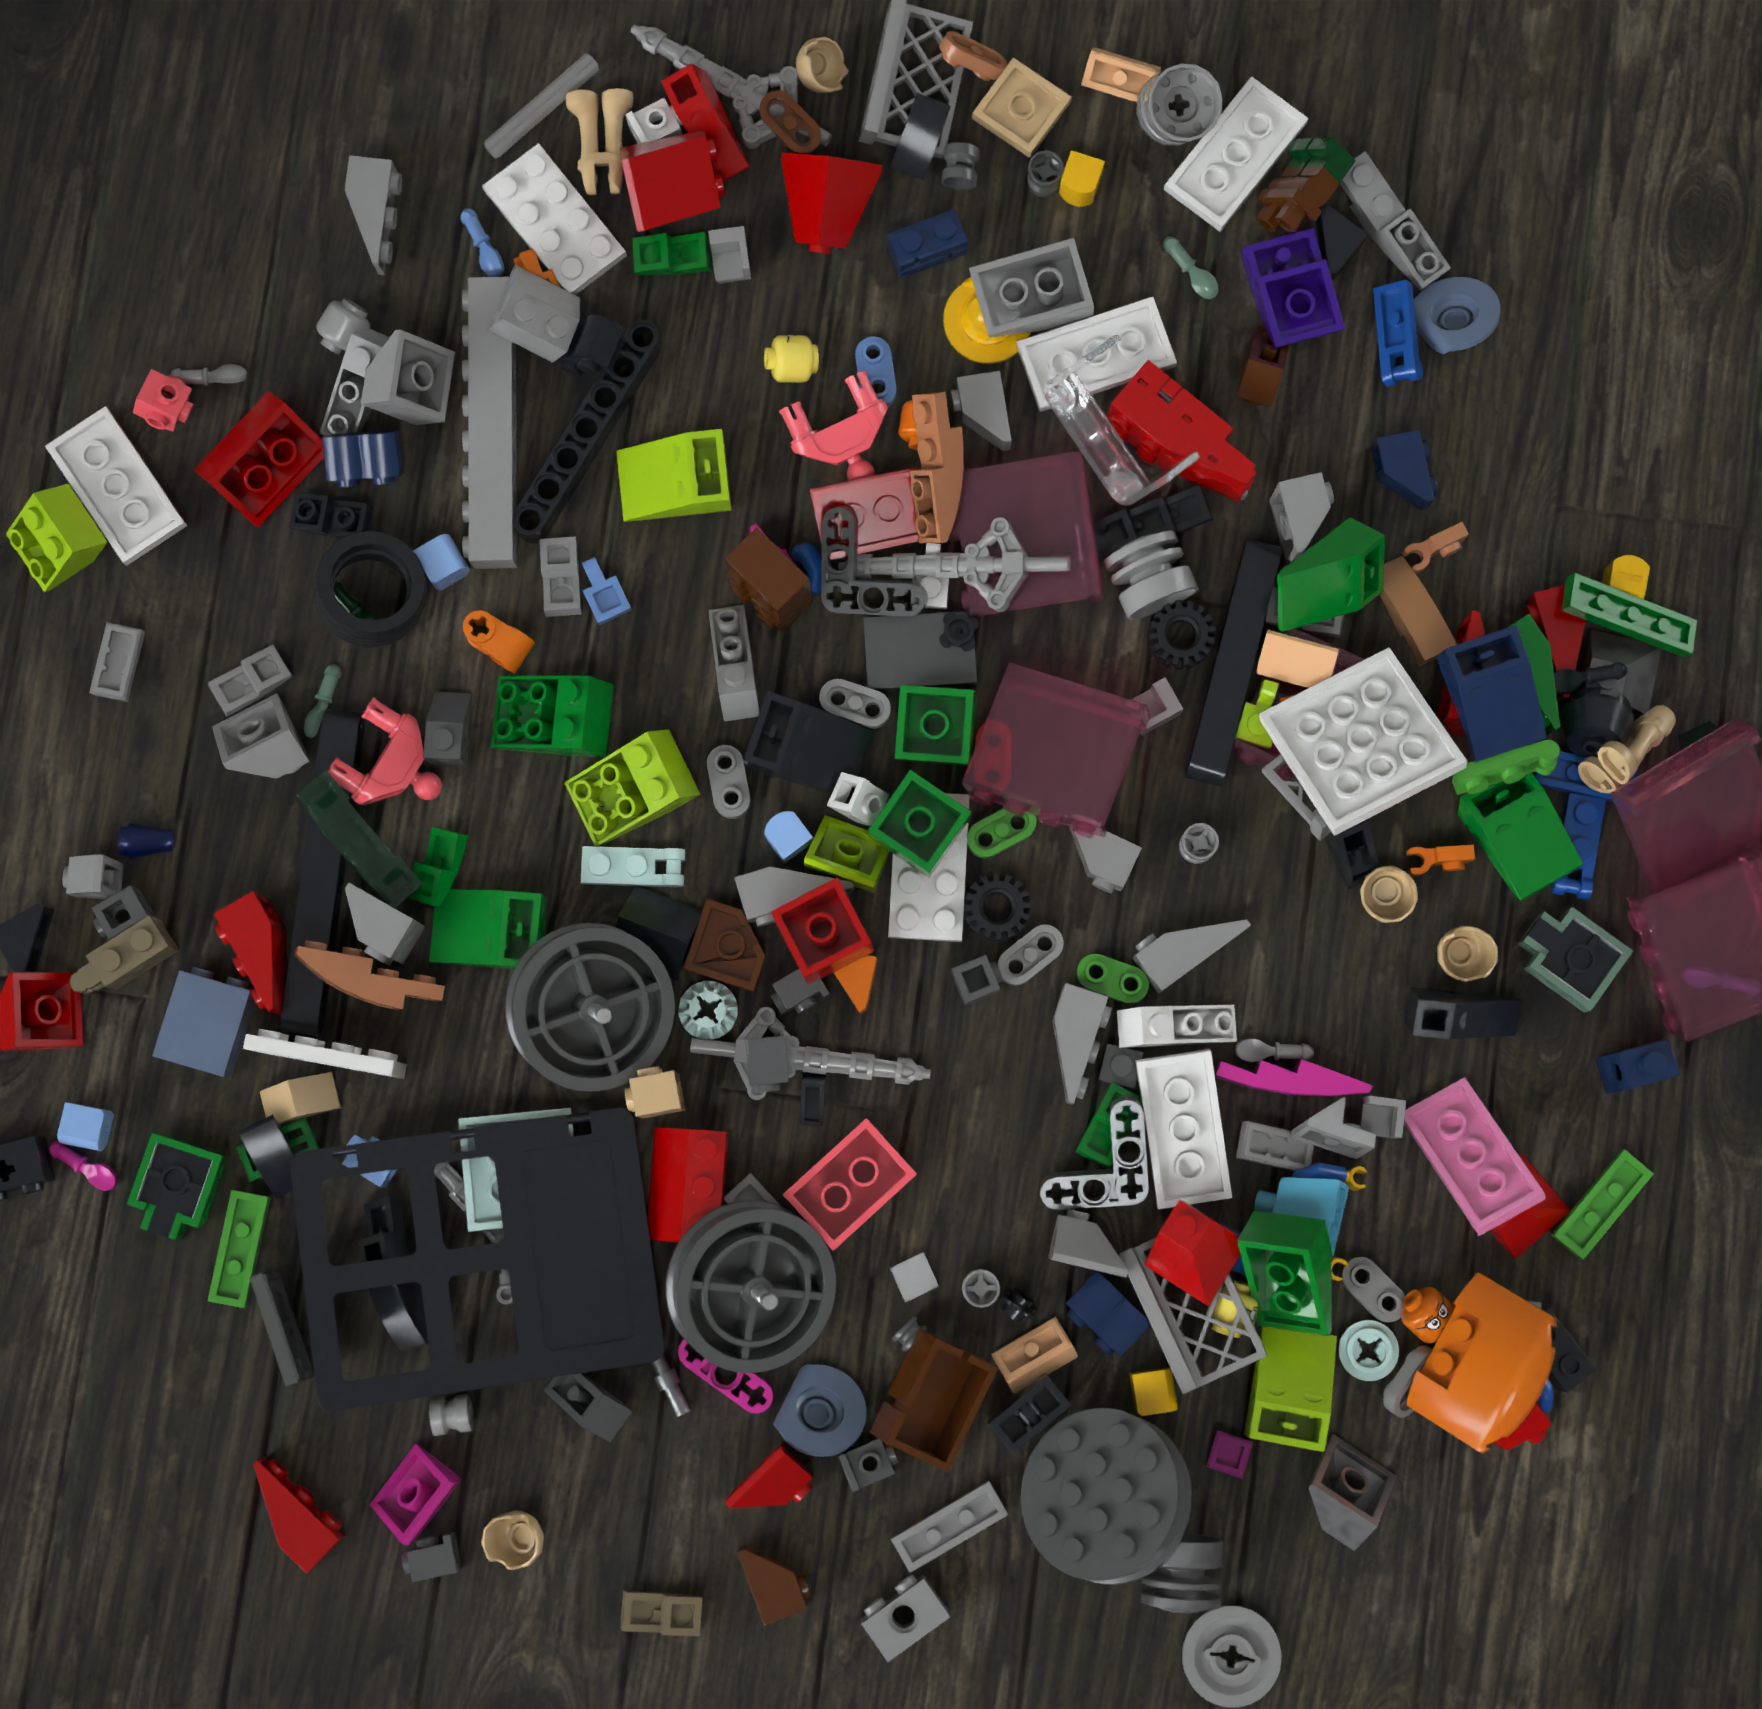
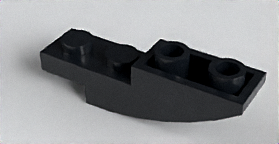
[358,1195,429,1352]

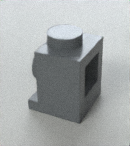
[91,885,156,940]
[771,969,830,1015]
[838,1437,899,1492]
[401,1530,463,1583]

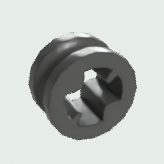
[891,1315,928,1352]

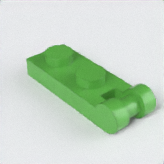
[1452,740,1560,795]

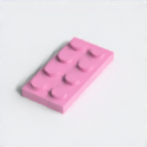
[1404,1077,1546,1236]

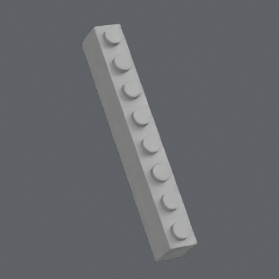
[462,277,517,569]

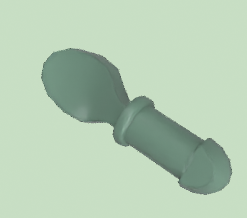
[1163,236,1218,299]
[303,664,342,738]

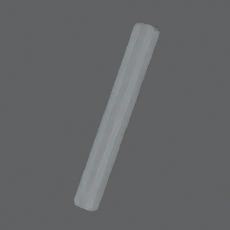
[484,54,599,158]

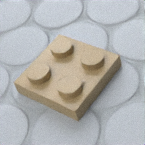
[972,58,1072,158]

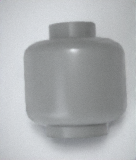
[316,298,371,354]

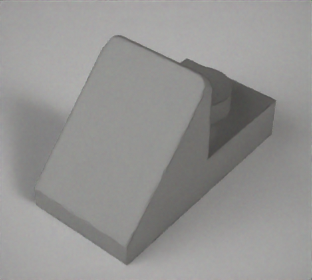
[1290,1097,1376,1159]

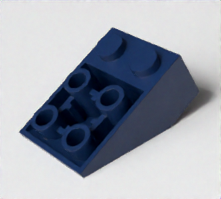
[1436,625,1547,763]

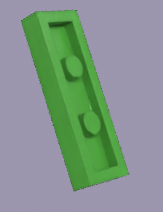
[1551,1149,1654,1260]
[208,1190,271,1308]

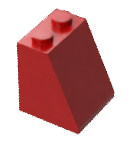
[620,130,725,232]

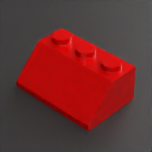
[194,391,324,528]
[647,1128,729,1243]

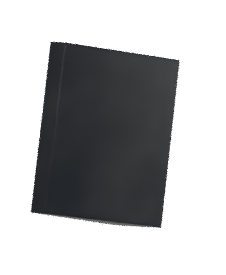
[615,886,702,981]

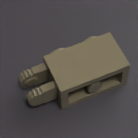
[69,915,179,995]

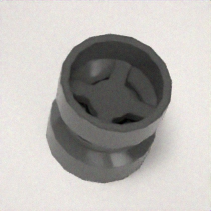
[941,142,980,190]
[1027,151,1064,197]

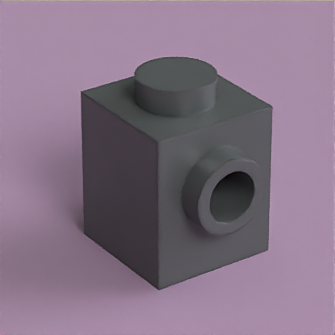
[951,955,1003,1006]

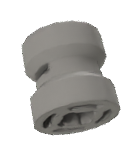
[1179,823,1219,864]
[961,1269,1000,1308]
[429,1393,474,1436]

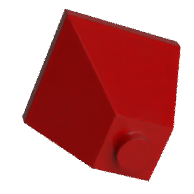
[0,972,84,1051]
[1489,1153,1571,1259]
[1144,1200,1241,1306]
[724,1442,814,1508]

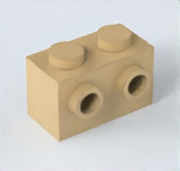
[624,1067,686,1119]

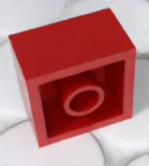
[771,877,875,985]

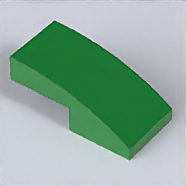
[632,232,711,275]
[408,827,468,906]
[1075,1082,1142,1169]

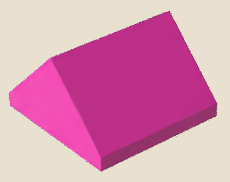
[369,1444,462,1546]

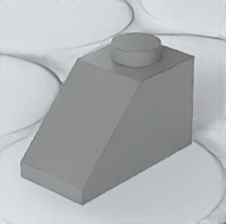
[951,371,1012,451]
[1069,817,1142,893]
[62,854,123,899]

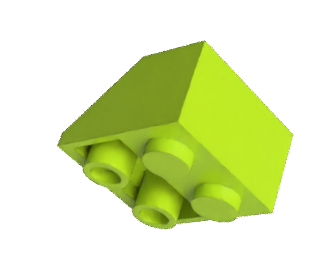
[6,484,107,592]

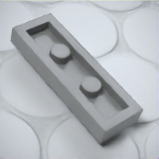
[891,1480,1008,1573]

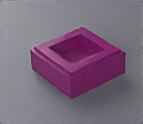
[1205,1430,1253,1479]

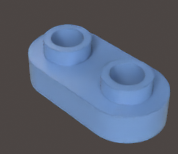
[855,337,896,407]

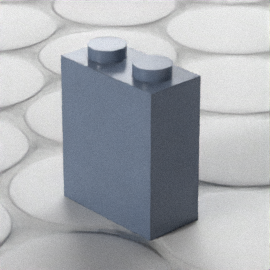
[152,967,256,1078]

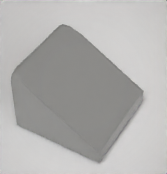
[890,1252,939,1303]

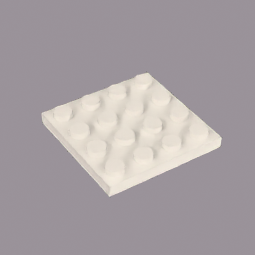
[1259,647,1467,836]

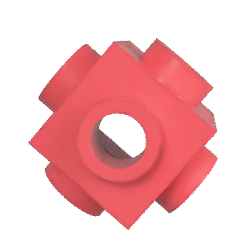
[132,369,194,432]

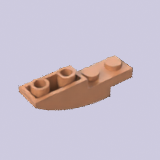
[910,392,964,543]
[294,941,445,1010]

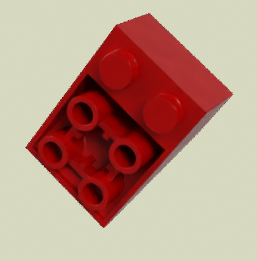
[214,891,288,1015]

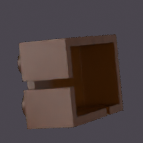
[725,527,813,633]
[870,1328,998,1472]

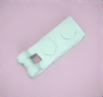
[581,846,685,887]

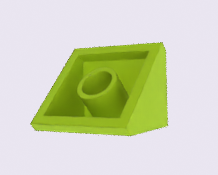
[804,815,889,893]

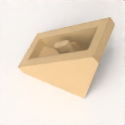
[260,1072,342,1125]

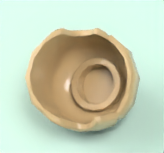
[796,37,848,93]
[1360,865,1418,923]
[1437,926,1498,982]
[481,1510,544,1570]

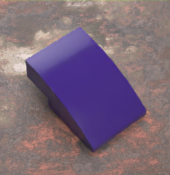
[1240,228,1345,348]

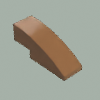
[1379,556,1457,666]

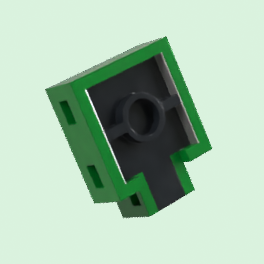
[127,1133,229,1240]

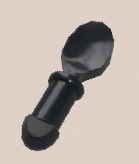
[1554,662,1628,694]

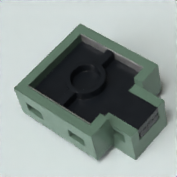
[1517,907,1633,1013]

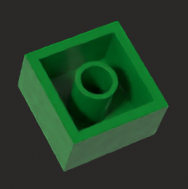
[895,685,978,766]
[868,770,972,878]

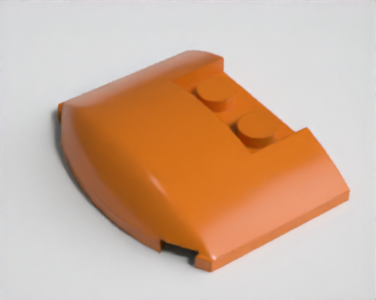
[1406,1273,1557,1453]

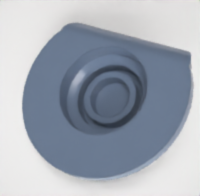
[1414,277,1501,354]
[773,1364,867,1457]

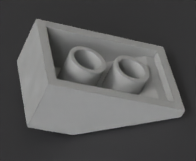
[969,238,1094,338]

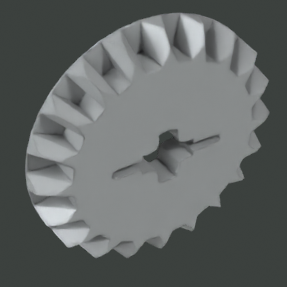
[1182,1605,1281,1708]

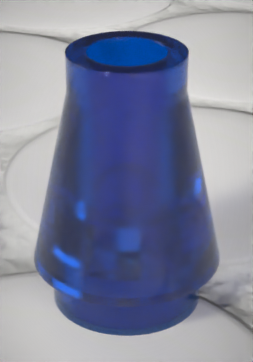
[119,823,174,860]

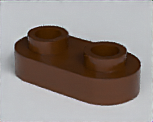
[759,91,821,154]

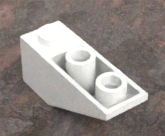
[1117,1005,1237,1048]

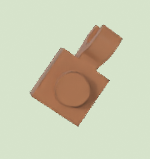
[1402,522,1469,573]

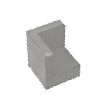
[708,226,751,283]
[1125,677,1183,735]
[1359,1096,1406,1139]

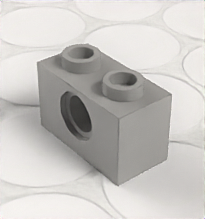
[861,1574,950,1662]

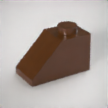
[1237,327,1289,407]
[737,1545,812,1626]

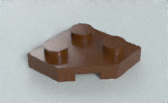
[684,899,766,992]

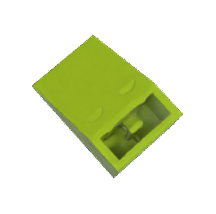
[616,429,732,522]
[564,729,700,847]
[1244,1326,1337,1452]

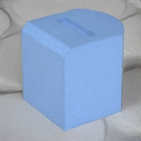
[413,534,470,591]
[764,811,813,863]
[57,1102,114,1151]

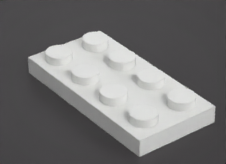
[1164,76,1309,232]
[482,143,627,295]
[1016,297,1177,412]
[45,406,187,566]
[888,793,970,942]
[243,1029,407,1079]
[1135,1049,1232,1209]

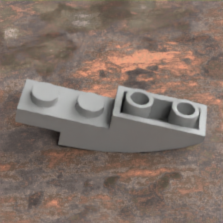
[1340,151,1450,290]

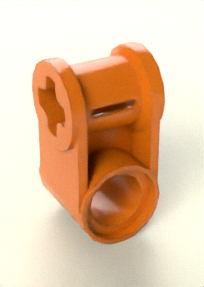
[463,610,535,674]

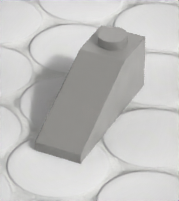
[1132,919,1251,994]

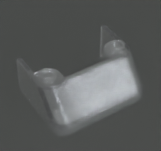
[1044,334,1200,505]

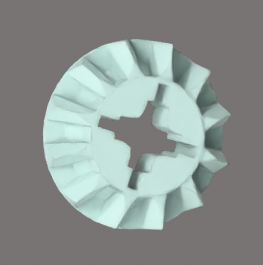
[678,980,738,1040]
[1338,1320,1399,1381]

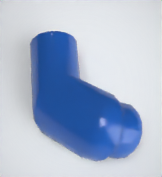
[791,542,821,596]

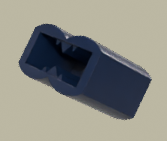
[322,430,404,487]
[1065,1271,1151,1357]

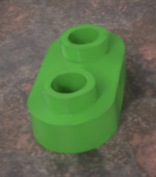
[967,803,1037,858]
[1076,954,1149,1004]

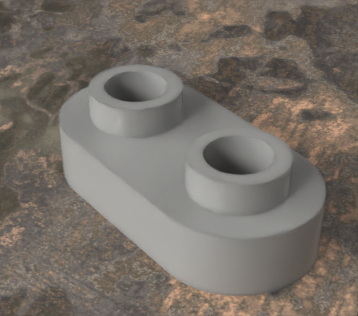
[819,679,891,729]
[707,745,751,819]
[997,925,1064,986]
[1340,1257,1405,1322]
[1383,1345,1433,1418]

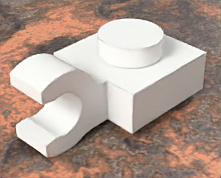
[910,543,949,610]

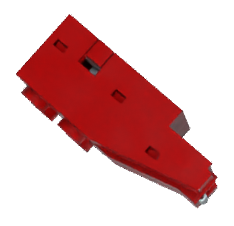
[1105,360,1256,503]

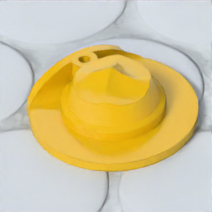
[944,277,1031,364]

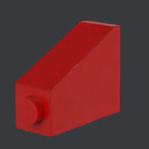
[781,153,883,254]

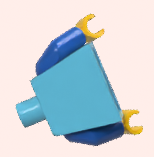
[1255,1163,1367,1281]

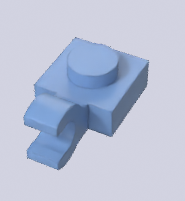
[582,557,632,625]

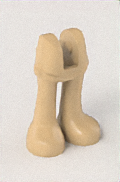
[566,88,634,195]
[1578,705,1676,794]

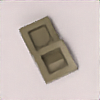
[620,1590,703,1636]

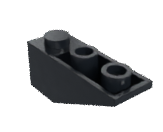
[1405,987,1521,1039]

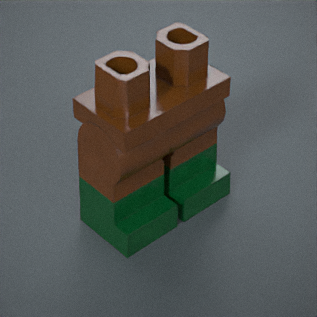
[1256,137,1356,232]

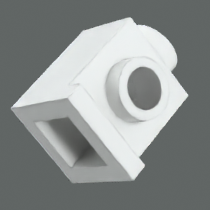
[625,98,683,144]
[827,772,889,826]

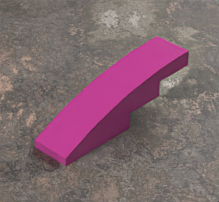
[1214,1059,1372,1097]

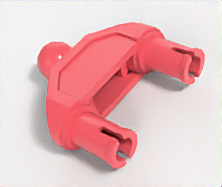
[779,370,888,480]
[324,697,442,805]

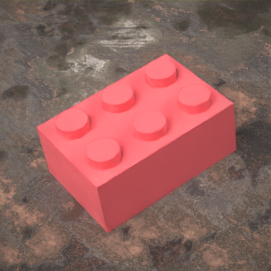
[783,1118,917,1251]

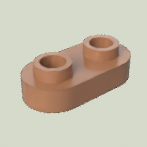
[939,31,1007,81]

